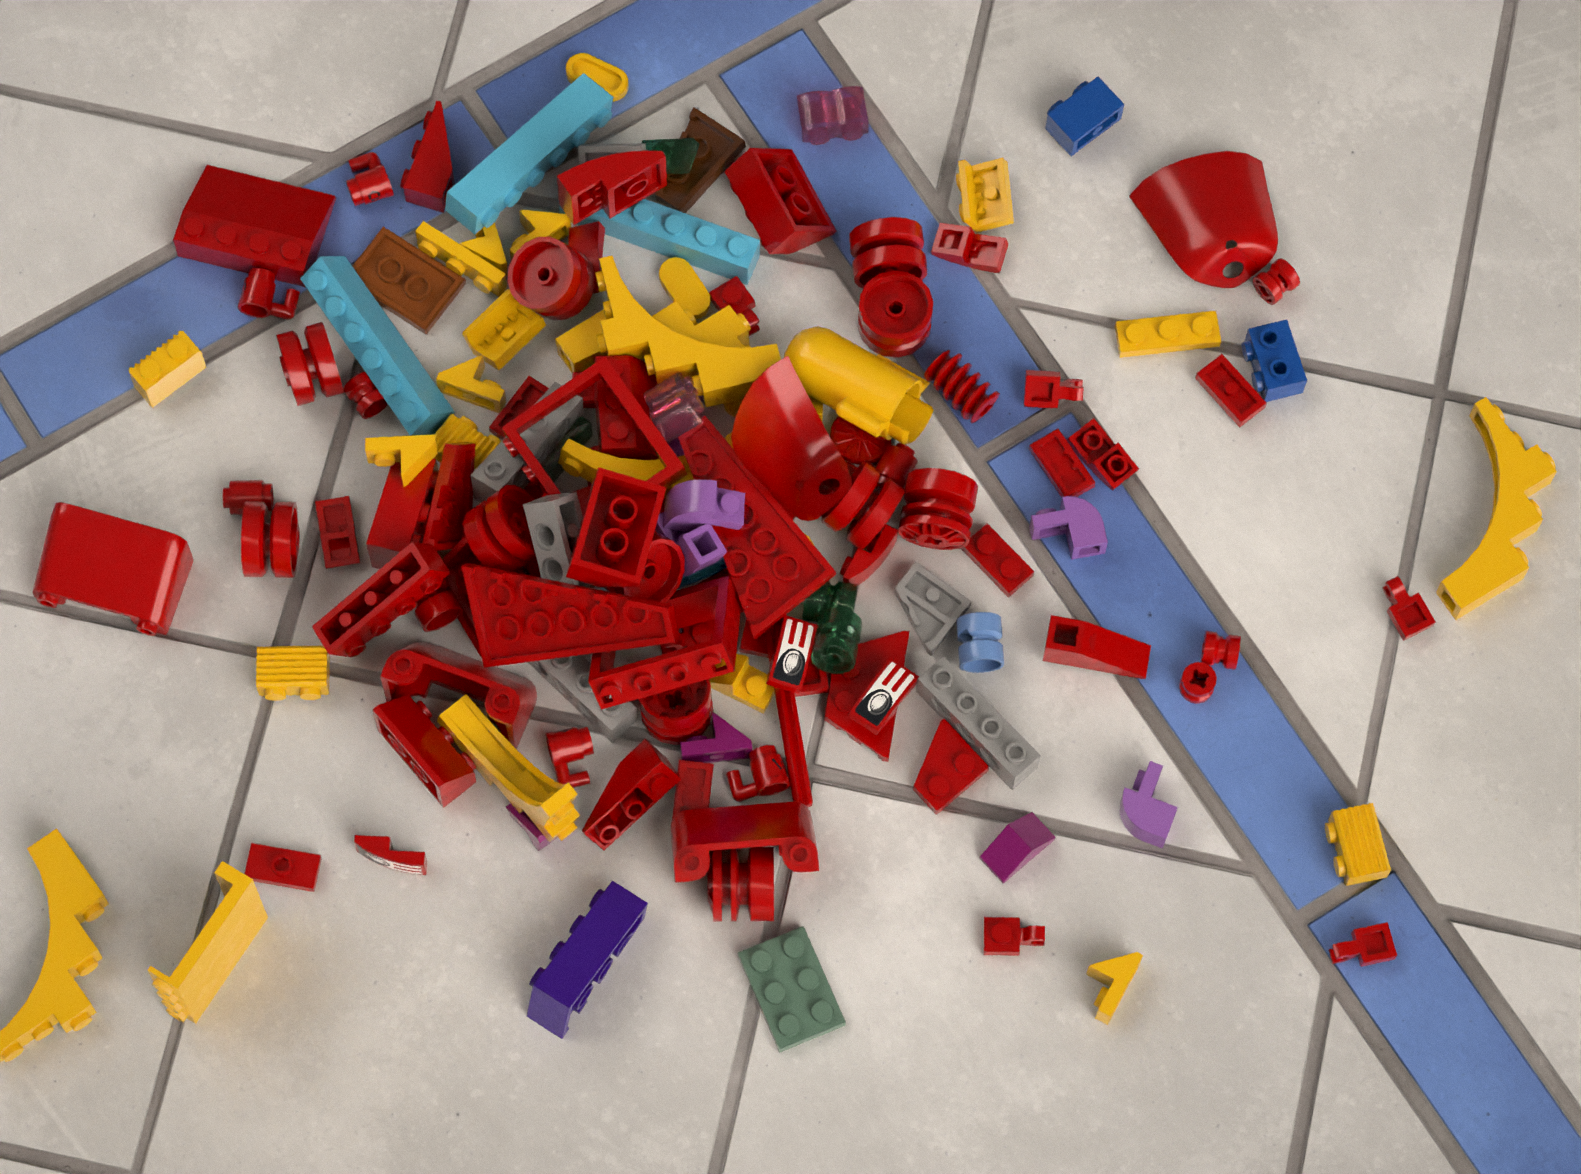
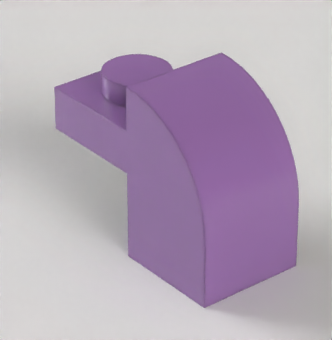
[663,480,745,533]
[1029,496,1108,560]
[655,512,727,576]
[1120,761,1178,849]

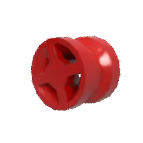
[1179,662,1217,704]

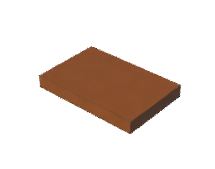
[352,226,466,335]

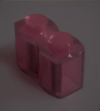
[797,86,869,145]
[643,371,705,443]

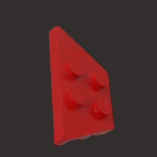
[824,631,910,762]

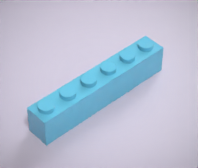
[445,73,613,235]
[558,199,760,285]
[300,256,455,436]

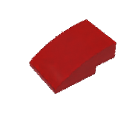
[557,150,667,225]

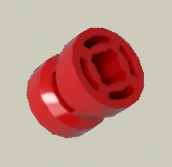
[1252,258,1300,305]
[343,372,388,419]
[1201,631,1241,670]

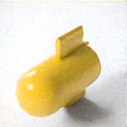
[784,326,934,445]

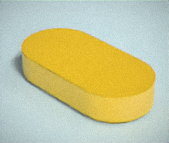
[566,53,629,102]
[659,257,710,319]

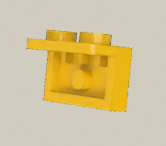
[956,157,1014,233]
[462,289,546,370]

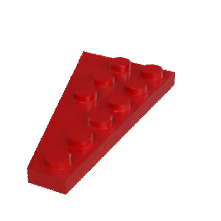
[678,415,836,639]
[461,563,680,668]

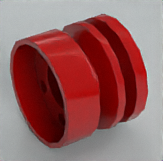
[898,468,978,550]
[639,679,714,745]
[707,847,774,922]

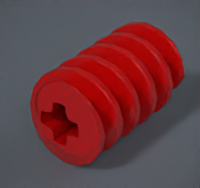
[924,350,1000,423]

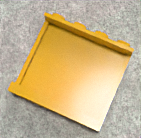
[147,861,268,1024]

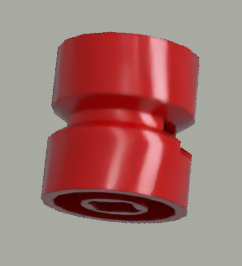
[414,578,463,632]

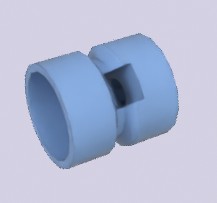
[956,612,1004,673]

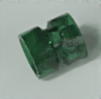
[802,581,858,628]
[811,607,863,674]

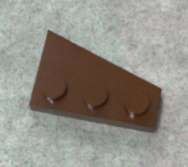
[655,107,746,213]

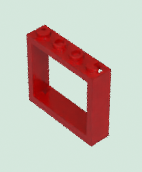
[501,356,687,497]
[588,575,741,710]

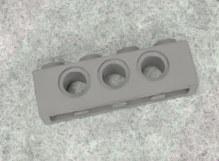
[471,382,585,502]
[523,492,601,590]
[528,655,637,743]
[916,656,1041,790]

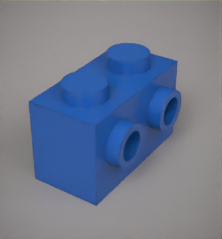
[1045,76,1124,156]
[1241,319,1307,402]

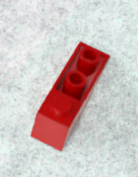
[400,101,455,213]
[1042,615,1151,679]
[582,739,681,851]

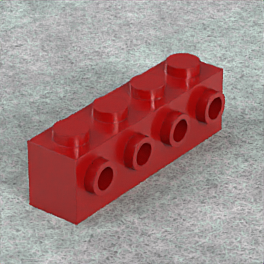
[312,542,450,658]

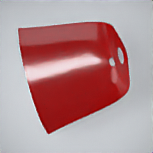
[1129,151,1278,288]
[731,356,852,521]

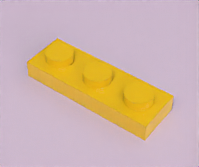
[415,221,507,297]
[1115,310,1221,358]

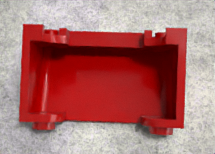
[32,502,194,636]
[380,641,537,749]
[670,801,819,883]

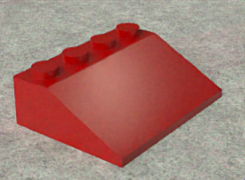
[173,165,336,287]

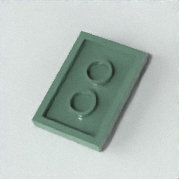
[738,926,846,1053]

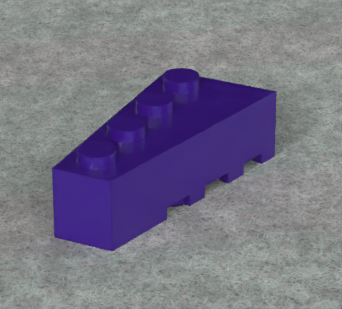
[526,881,648,1039]

